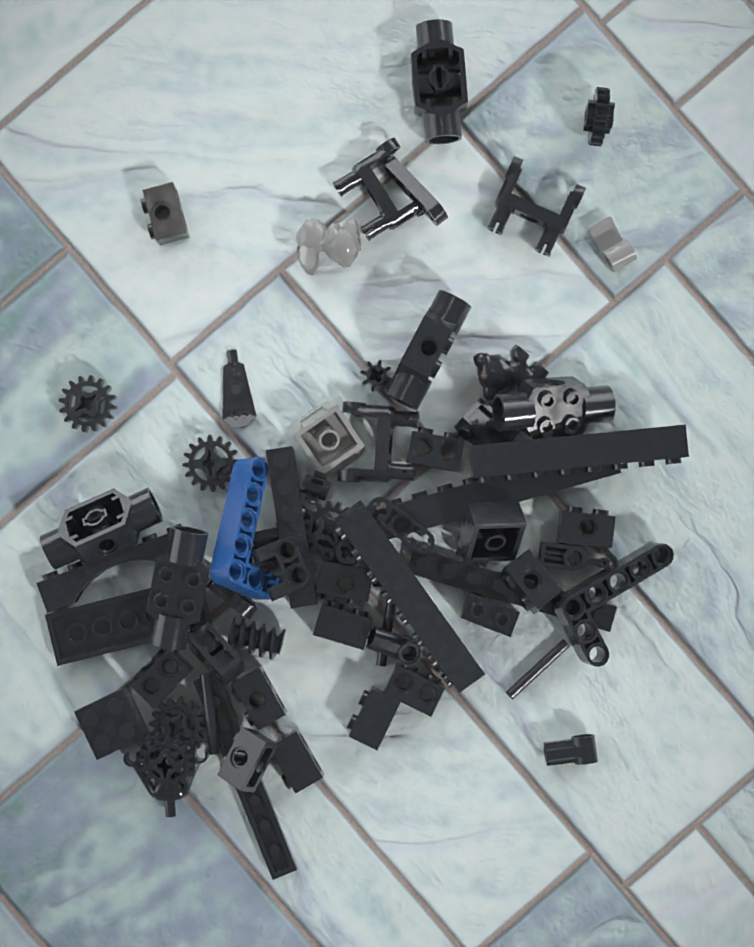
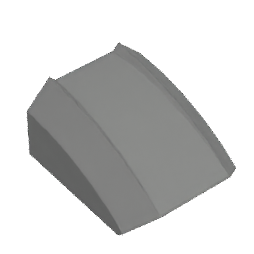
[290,399,366,476]

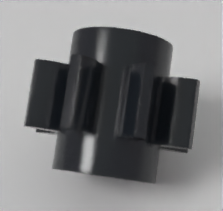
[360,360,392,393]
[300,470,331,505]

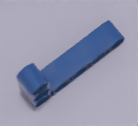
[210,457,282,600]

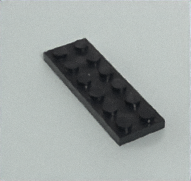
[45,588,213,666]

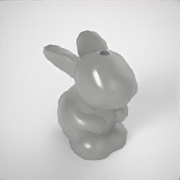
[296,218,361,276]

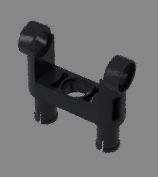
[333,137,424,241]
[487,156,586,257]
[337,401,420,483]

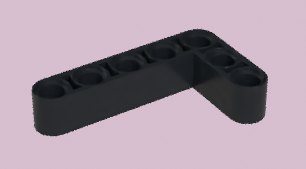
[553,542,674,667]

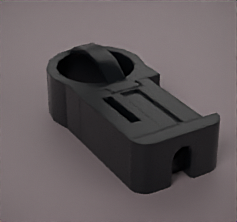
[207,579,258,620]

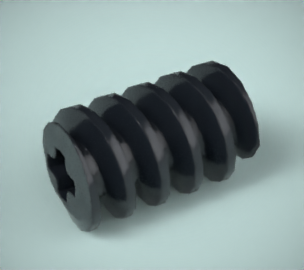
[227,616,286,661]

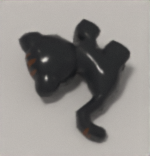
[473,345,549,431]

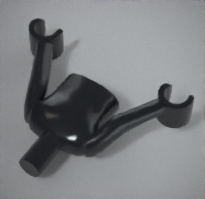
[123,747,210,817]

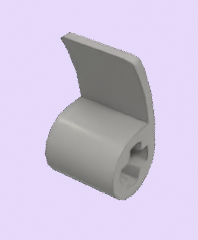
[589,217,637,272]

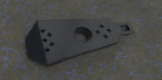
[222,350,257,429]

